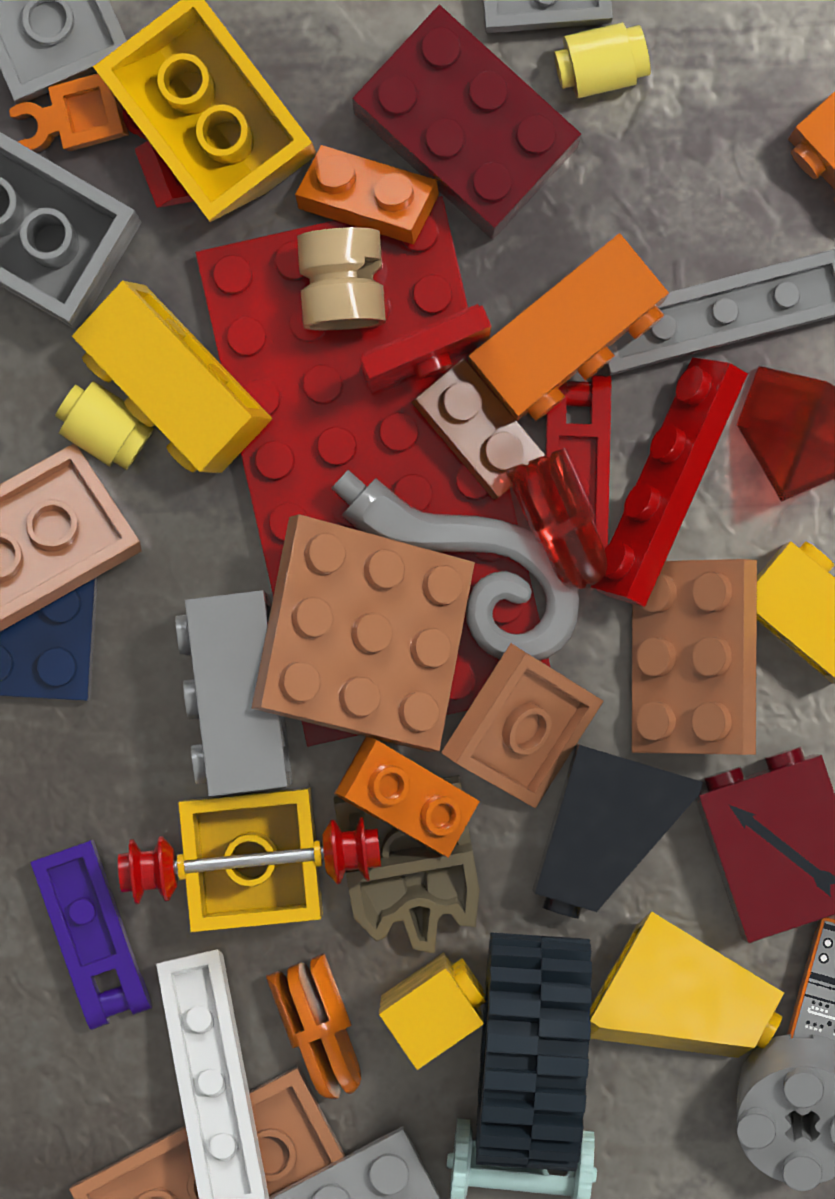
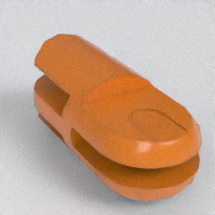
[266,954,361,1099]

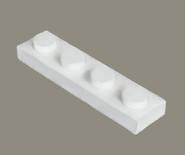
[156,949,269,1199]

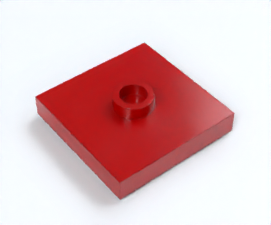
[360,304,492,393]

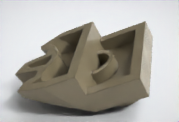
[333,775,480,953]

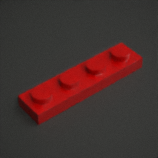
[591,357,748,607]

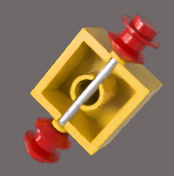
[117,787,381,932]

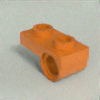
[334,737,480,858]

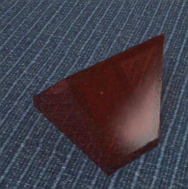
[736,366,835,502]

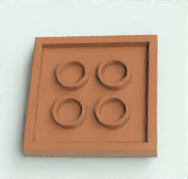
[251,514,475,752]

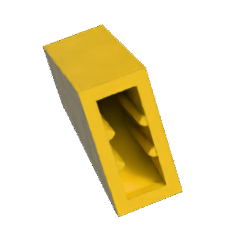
[590,912,784,1058]

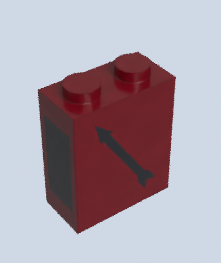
[695,746,835,943]

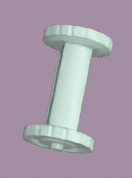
[446,1118,597,1199]

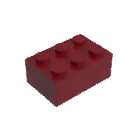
[352,4,581,240]

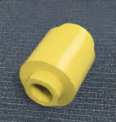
[554,22,651,99]
[55,381,154,470]

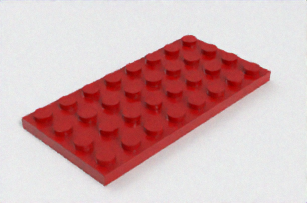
[195,196,551,747]

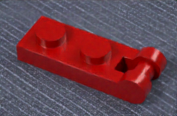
[543,375,612,553]

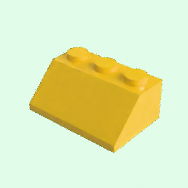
[93,0,316,222]

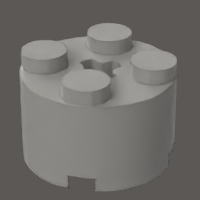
[737,1034,835,1191]

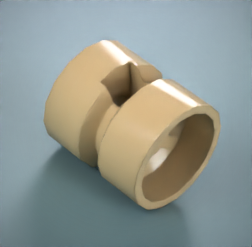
[297,228,386,330]

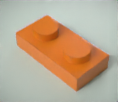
[295,145,439,245]

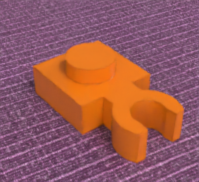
[9,73,129,153]

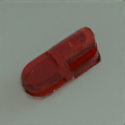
[506,448,608,589]

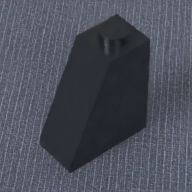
[532,744,703,919]

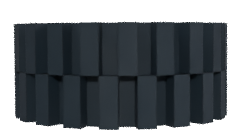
[476,932,592,1171]

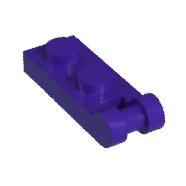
[30,840,152,1030]

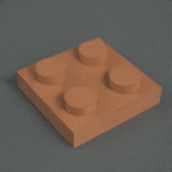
[441,643,604,809]

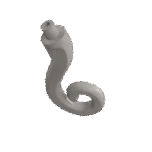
[331,470,579,661]

